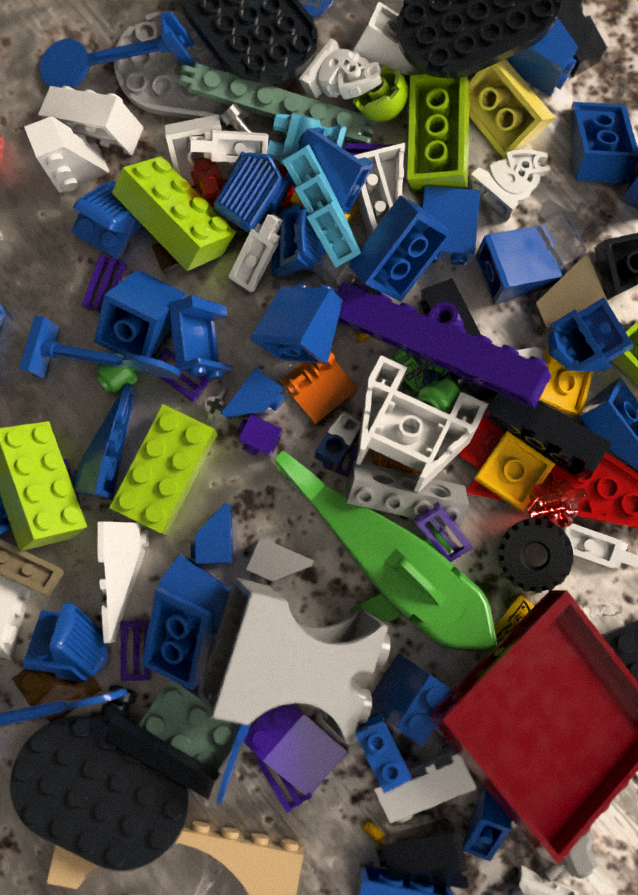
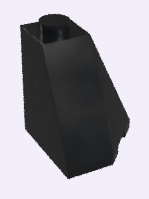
[376,818,469,889]

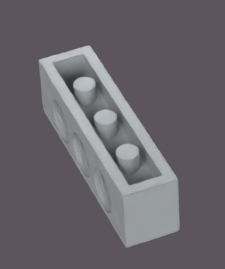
[346,460,469,528]

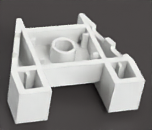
[356,355,488,493]

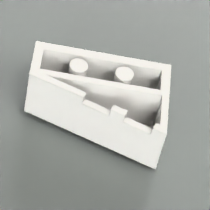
[38,86,144,156]
[24,116,110,193]
[353,143,405,238]
[0,576,31,660]
[372,744,477,824]

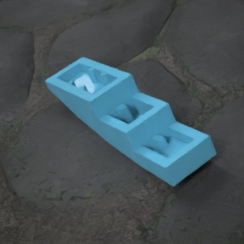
[282,145,361,268]

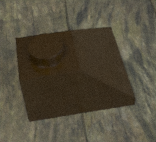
[12,669,103,722]

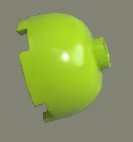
[352,65,409,122]

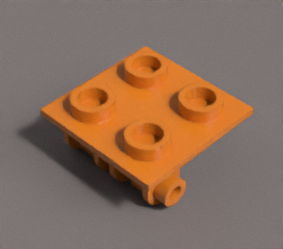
[280,351,359,425]

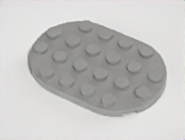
[114,10,273,123]

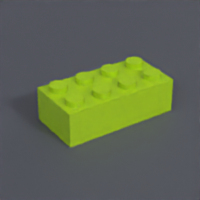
[407,74,470,193]
[112,156,236,271]
[109,404,218,536]
[0,421,87,551]

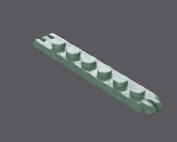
[178,63,377,144]

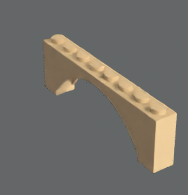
[47,822,304,895]

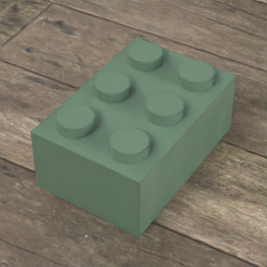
[138,679,238,771]

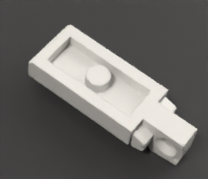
[189,130,268,162]
[228,214,283,292]
[562,521,638,569]

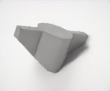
[205,387,228,426]

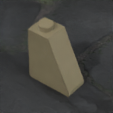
[529,255,609,336]

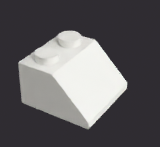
[165,115,230,186]

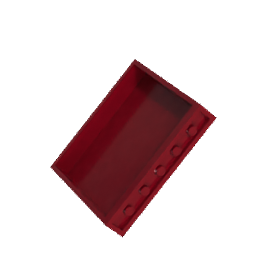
[428,590,638,865]

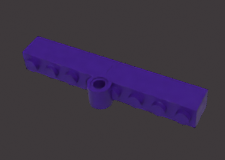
[336,282,551,408]

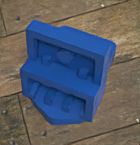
[214,151,288,232]
[71,181,142,259]
[272,204,329,278]
[548,297,635,372]
[23,602,108,683]

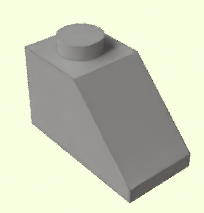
[246,537,314,585]

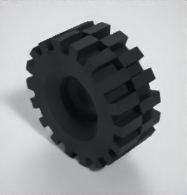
[498,518,574,593]

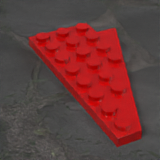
[457,417,638,529]

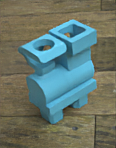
[267,113,347,166]

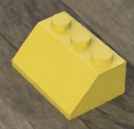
[469,59,555,159]

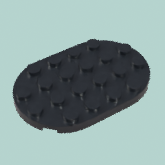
[180,0,318,84]
[396,0,561,78]
[10,716,189,872]

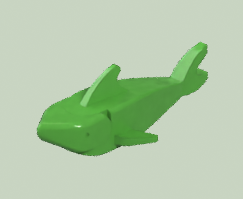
[275,450,498,652]

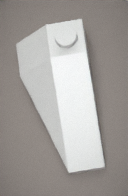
[353,2,425,76]
[98,522,149,643]

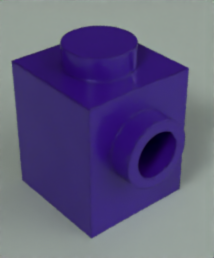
[237,414,283,458]

